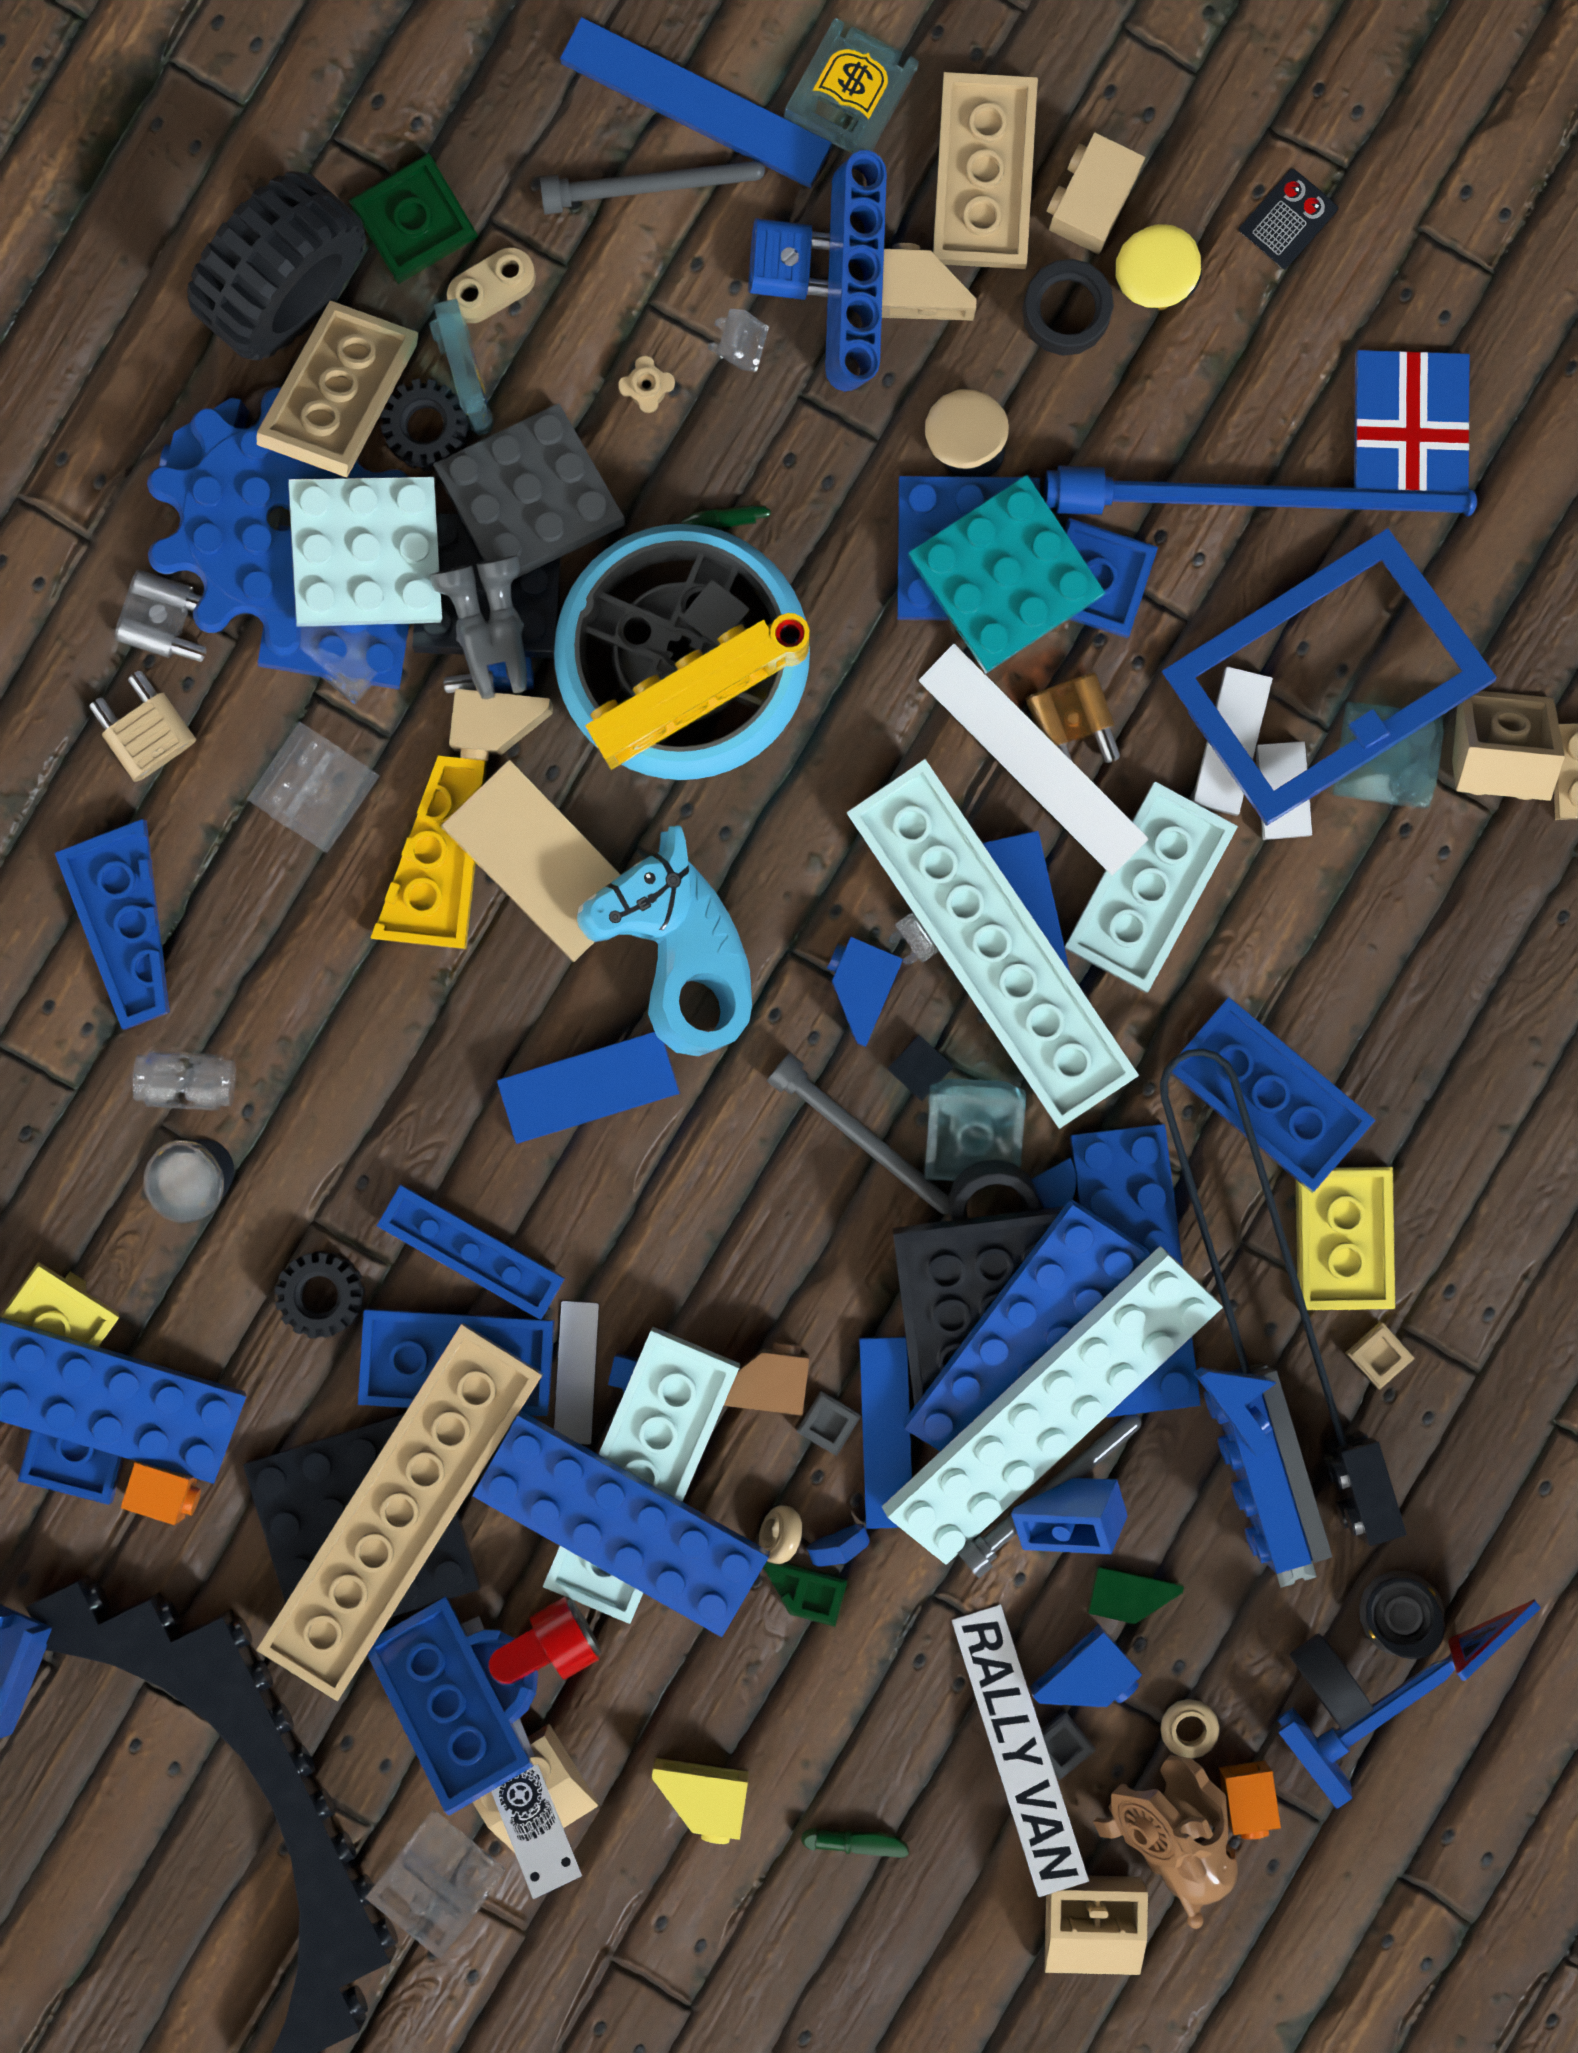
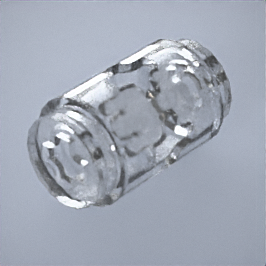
[133,1050,236,1111]

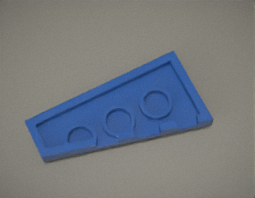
[55,819,170,1030]

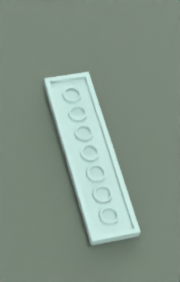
[847,759,1139,1129]
[882,1246,1223,1564]

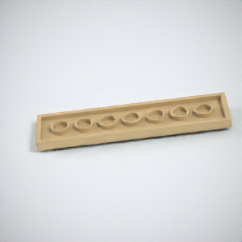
[257,1323,544,1701]

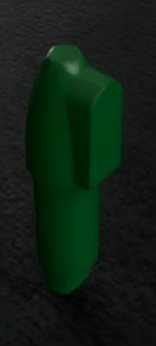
[682,505,771,530]

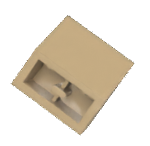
[1045,1876,1148,1975]

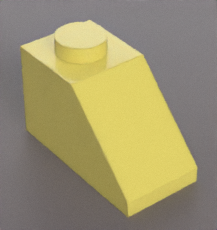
[652,1758,749,1844]

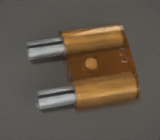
[1025,672,1120,763]

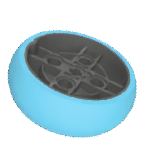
[554,524,810,780]

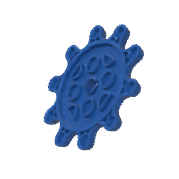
[147,387,409,656]

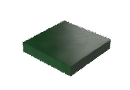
[349,153,478,285]

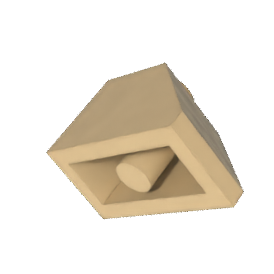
[882,243,976,321]
[449,689,553,762]

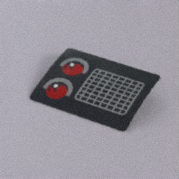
[1239,169,1338,270]

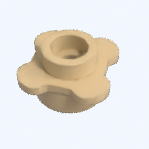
[619,356,675,413]

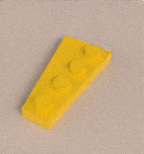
[370,756,487,949]

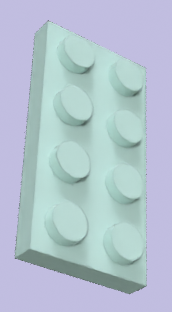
[1064,782,1238,993]

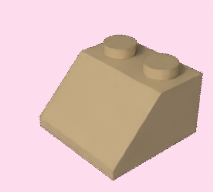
[1452,691,1565,801]
[472,1724,599,1853]

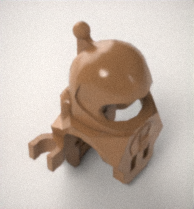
[1093,1755,1238,1929]

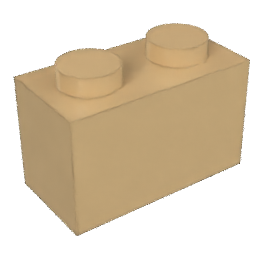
[1046,132,1145,255]

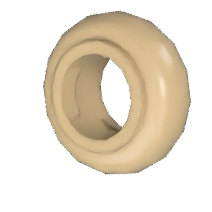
[759,1505,802,1564]
[1160,1699,1219,1759]

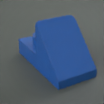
[1194,1367,1276,1458]

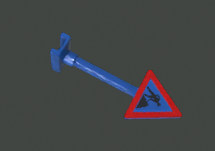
[1277,1599,1541,1809]

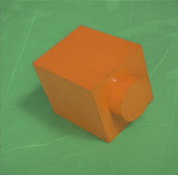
[120,1461,201,1525]
[1218,1761,1281,1840]

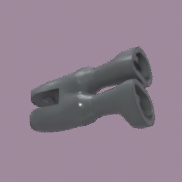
[429,555,527,699]

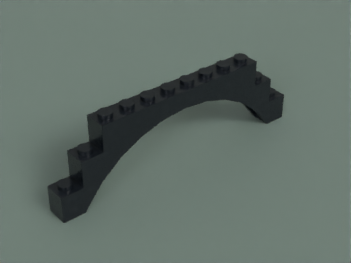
[26,1574,398,2053]

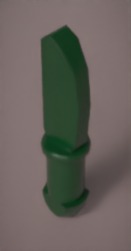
[801,1828,909,1858]

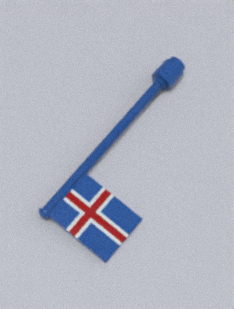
[1044,350,1477,517]

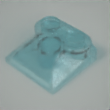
[1332,702,1444,809]
[925,1079,1026,1181]

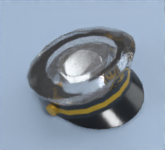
[143,1139,234,1223]

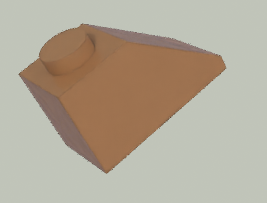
[723,1342,809,1415]

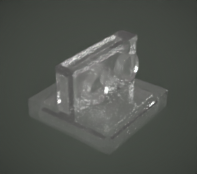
[247,721,380,853]

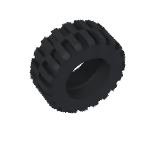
[187,171,366,360]

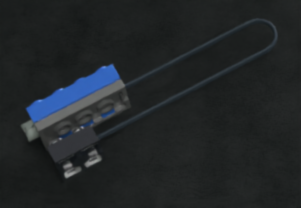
[1159,1048,1407,1588]

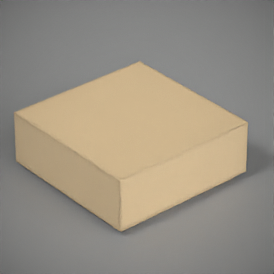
[1345,1322,1415,1390]

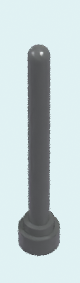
[539,161,765,215]
[766,1052,950,1214]
[957,1414,1141,1578]

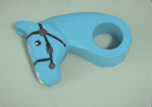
[577,825,752,1057]

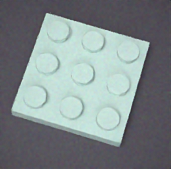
[288,477,442,627]

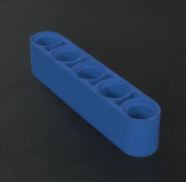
[825,150,887,392]

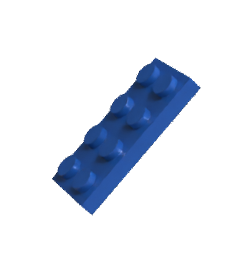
[1171,997,1375,1193]
[358,1309,554,1416]

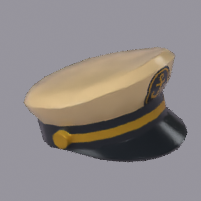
[925,389,1009,477]

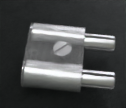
[115,570,206,662]

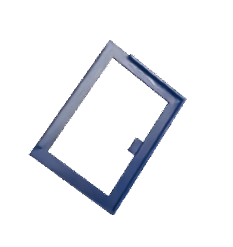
[1162,528,1497,826]

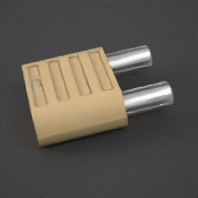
[89,671,196,782]

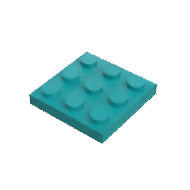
[908,475,1106,674]

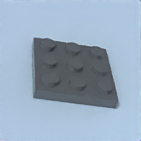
[433,403,625,579]

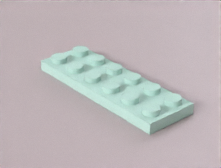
[543,1327,740,1624]

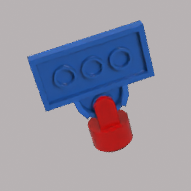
[367,1596,602,1816]

